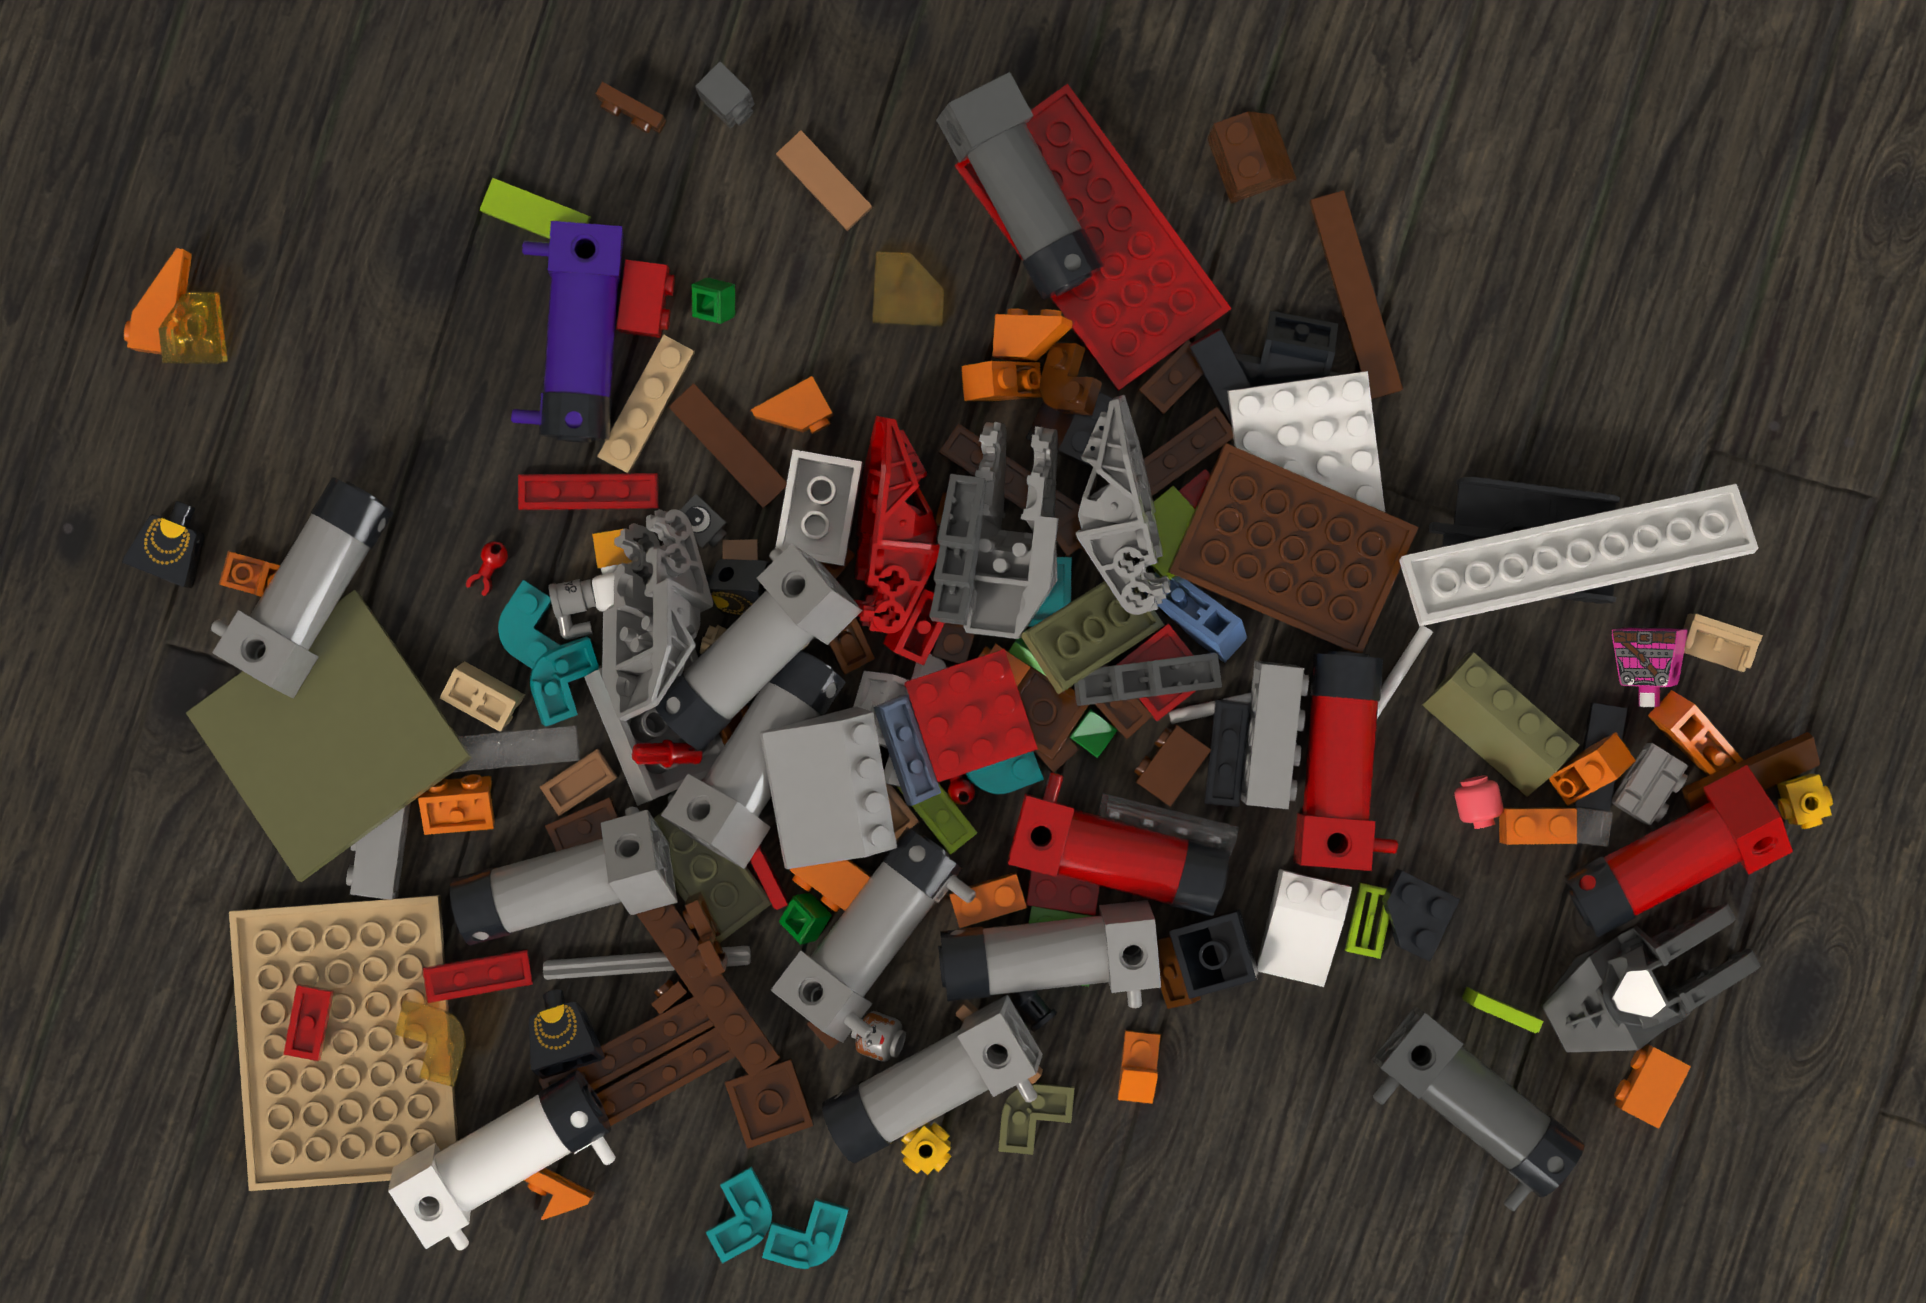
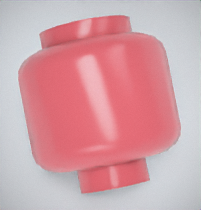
[1454,775,1504,829]

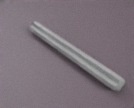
[543,946,751,980]

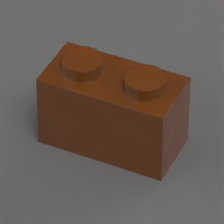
[1134,725,1211,807]

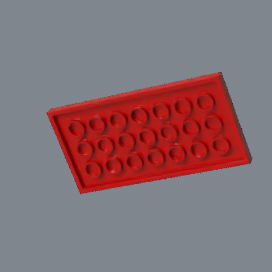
[955,84,1231,391]

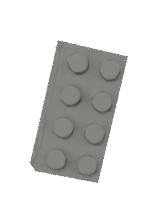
[1240,661,1309,809]

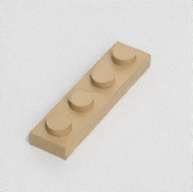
[597,335,695,474]

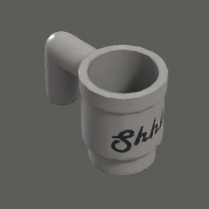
[549,579,596,640]

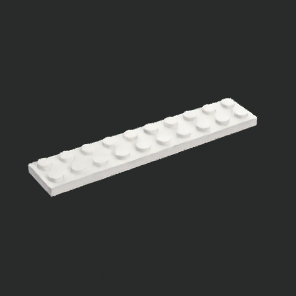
[1399,484,1758,627]

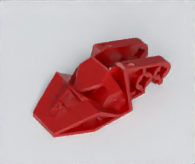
[853,416,940,634]

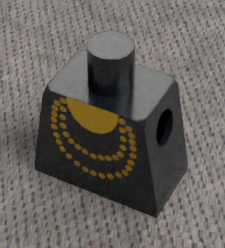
[122,500,204,588]
[705,559,769,617]
[529,989,605,1079]

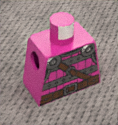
[1612,628,1687,707]

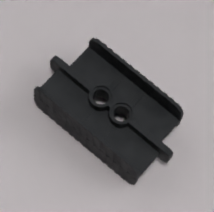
[1429,477,1620,604]

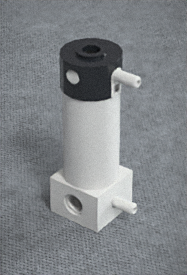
[388,1070,616,1250]

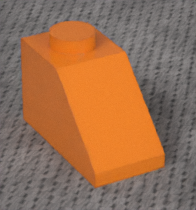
[751,376,834,434]

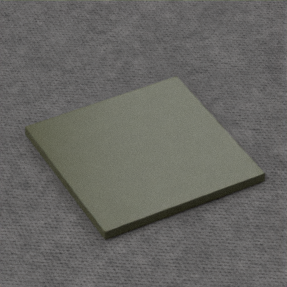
[186,590,472,882]

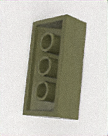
[1422,652,1579,797]

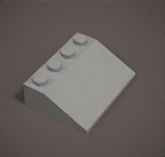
[584,648,724,806]
[760,706,897,869]

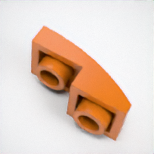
[219,551,280,597]

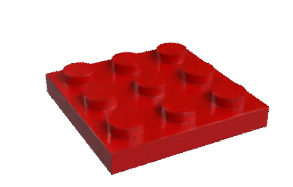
[904,649,1038,782]

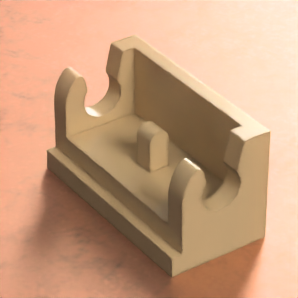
[1683,614,1763,672]
[440,661,525,732]

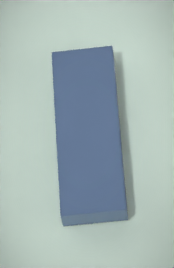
[873,694,941,806]

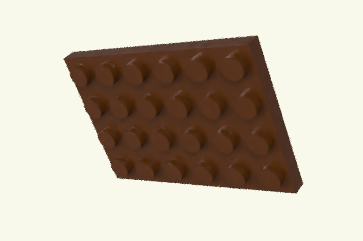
[1168,443,1419,653]

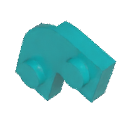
[498,580,561,669]
[530,636,599,727]
[966,751,1044,795]
[706,1166,772,1263]
[762,1198,849,1269]

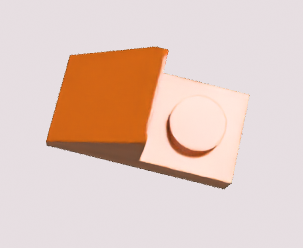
[1117,1030,1160,1104]
[524,1168,595,1220]

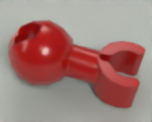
[466,541,508,596]
[948,775,975,805]

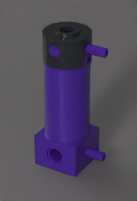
[511,221,624,443]

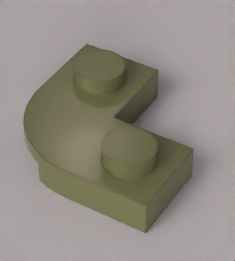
[998,1083,1075,1155]

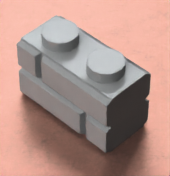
[1611,743,1688,825]

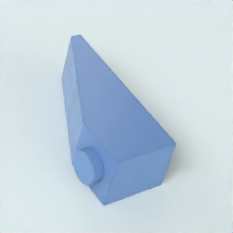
[1143,572,1247,663]

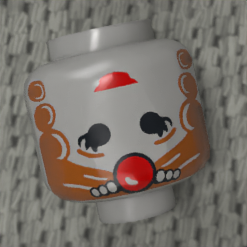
[851,1011,906,1062]

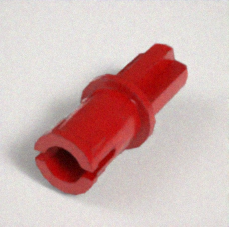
[631,739,703,768]

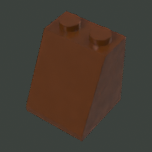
[1207,112,1297,203]

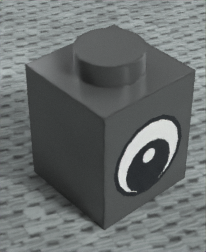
[680,494,729,549]

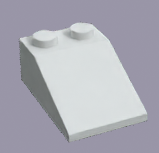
[775,449,864,566]
[1257,869,1352,987]

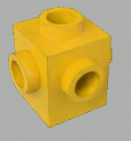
[1777,774,1833,829]
[901,1122,951,1175]

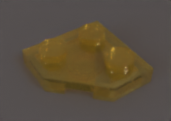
[873,252,944,326]
[158,292,228,364]

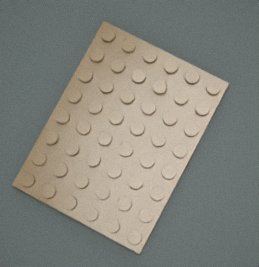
[229,895,458,1191]

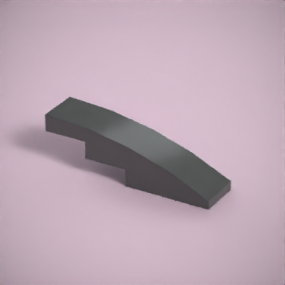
[930,474,986,625]
[1074,652,1222,706]

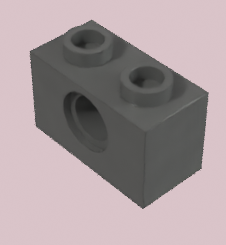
[695,62,755,129]

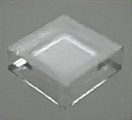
[1576,807,1613,847]

